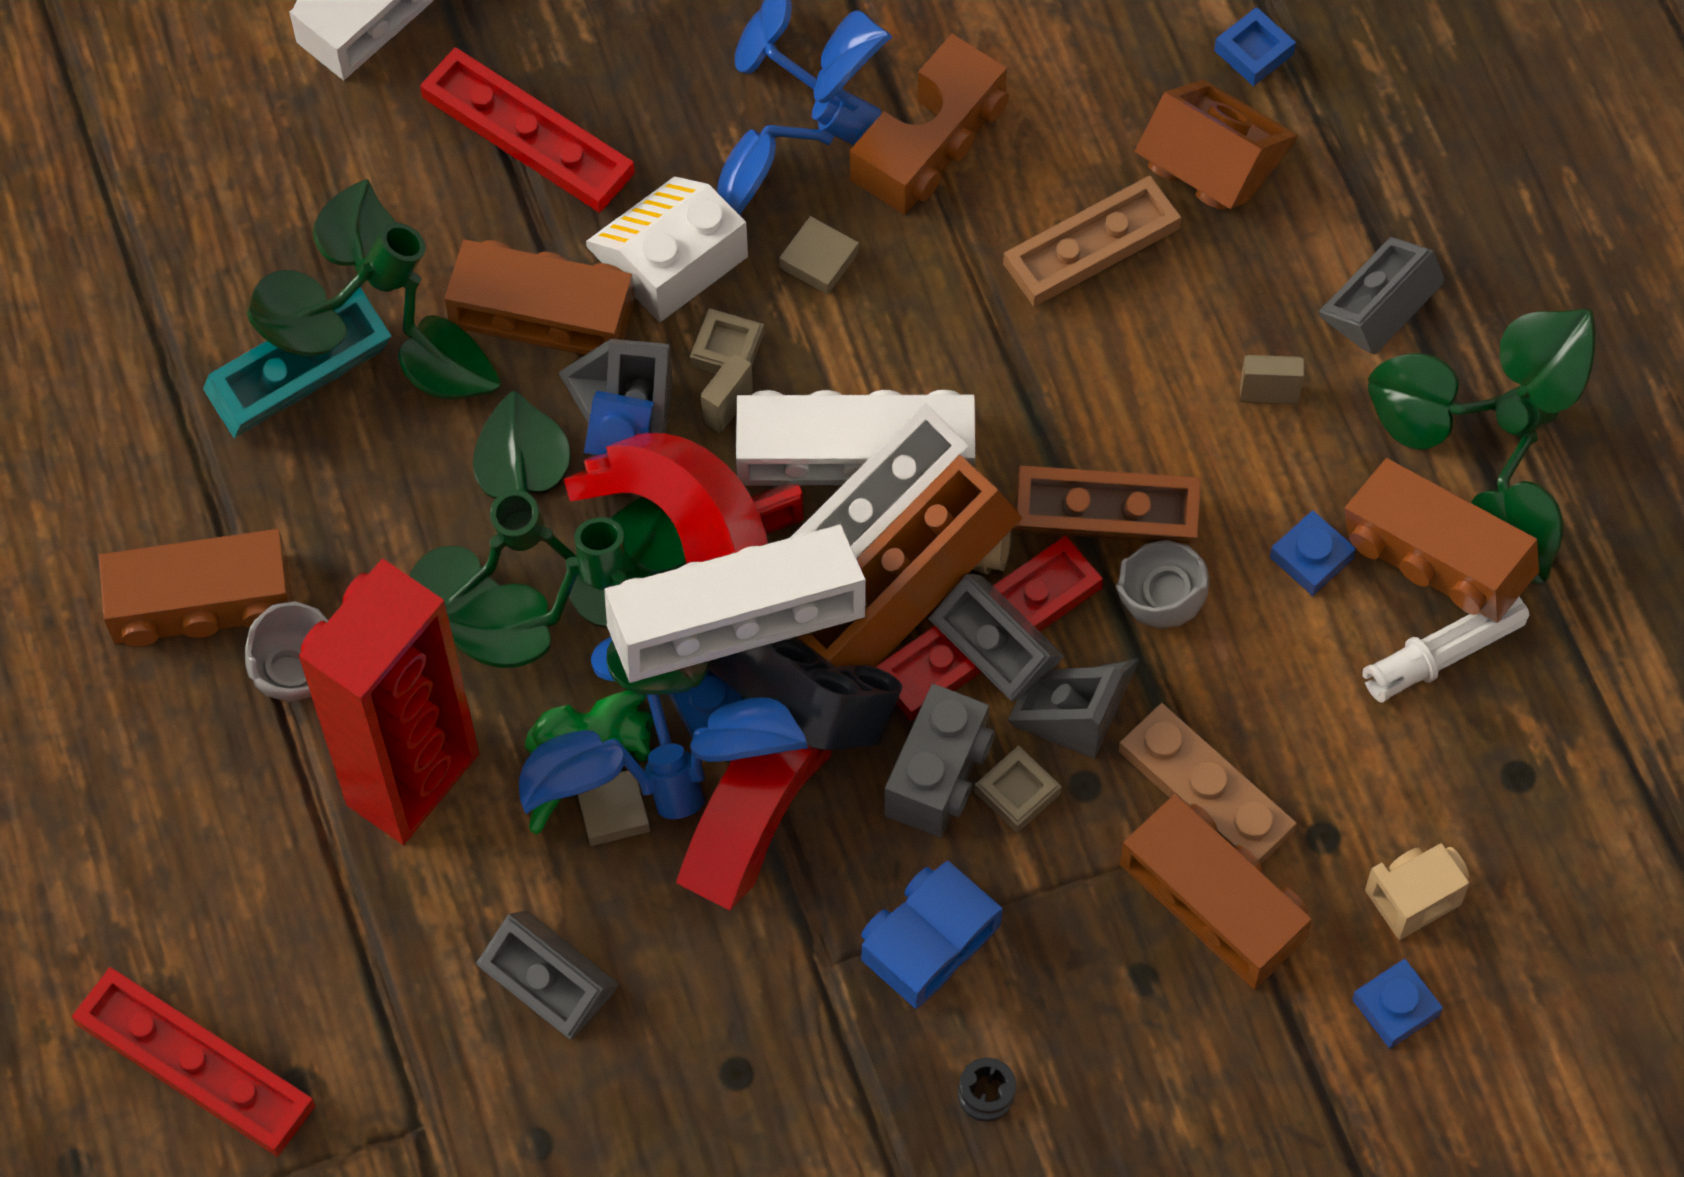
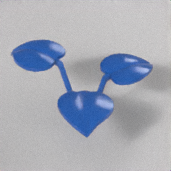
[717,0,892,215]
[519,636,808,819]

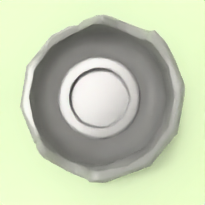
[1116,539,1209,629]
[245,601,328,702]

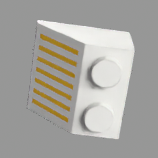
[586,176,748,323]

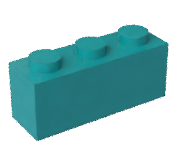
[203,287,391,438]

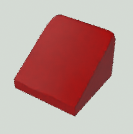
[751,483,803,535]

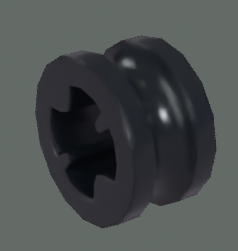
[957,1057,1016,1122]

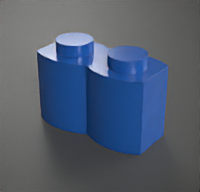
[861,860,1003,1009]

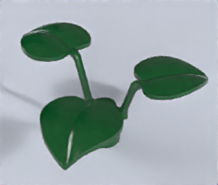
[246,179,501,400]
[1368,308,1595,583]
[409,391,653,628]
[448,496,709,695]

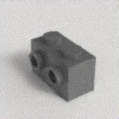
[884,683,995,838]

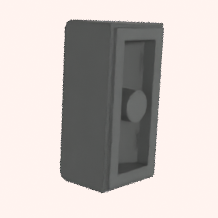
[1319,237,1444,354]
[928,574,1064,701]
[476,911,619,1039]

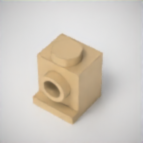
[1365,843,1469,941]

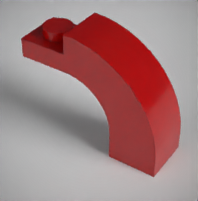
[564,433,768,564]
[676,745,833,911]

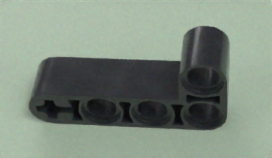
[708,636,903,750]

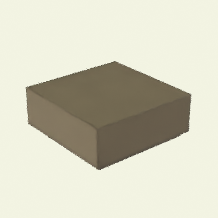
[779,216,859,295]
[690,308,765,374]
[701,353,753,434]
[1240,355,1304,404]
[974,745,1062,833]
[577,770,650,846]

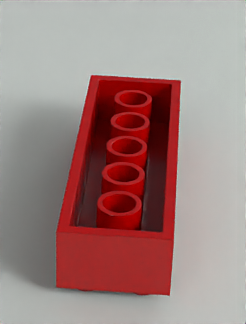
[298,558,480,846]

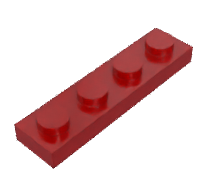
[420,47,635,213]
[876,535,1103,721]
[71,967,316,1157]

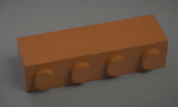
[797,454,1023,667]

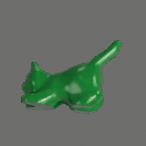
[525,690,654,835]

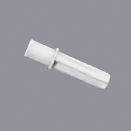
[1362,596,1530,703]

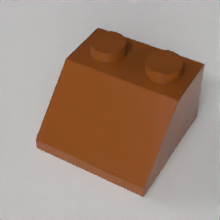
[1134,79,1298,210]

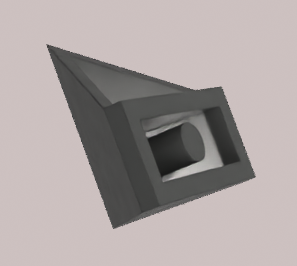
[558,339,673,434]
[1008,658,1140,759]

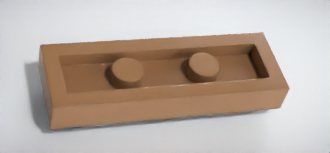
[1003,175,1181,307]
[1118,703,1297,864]

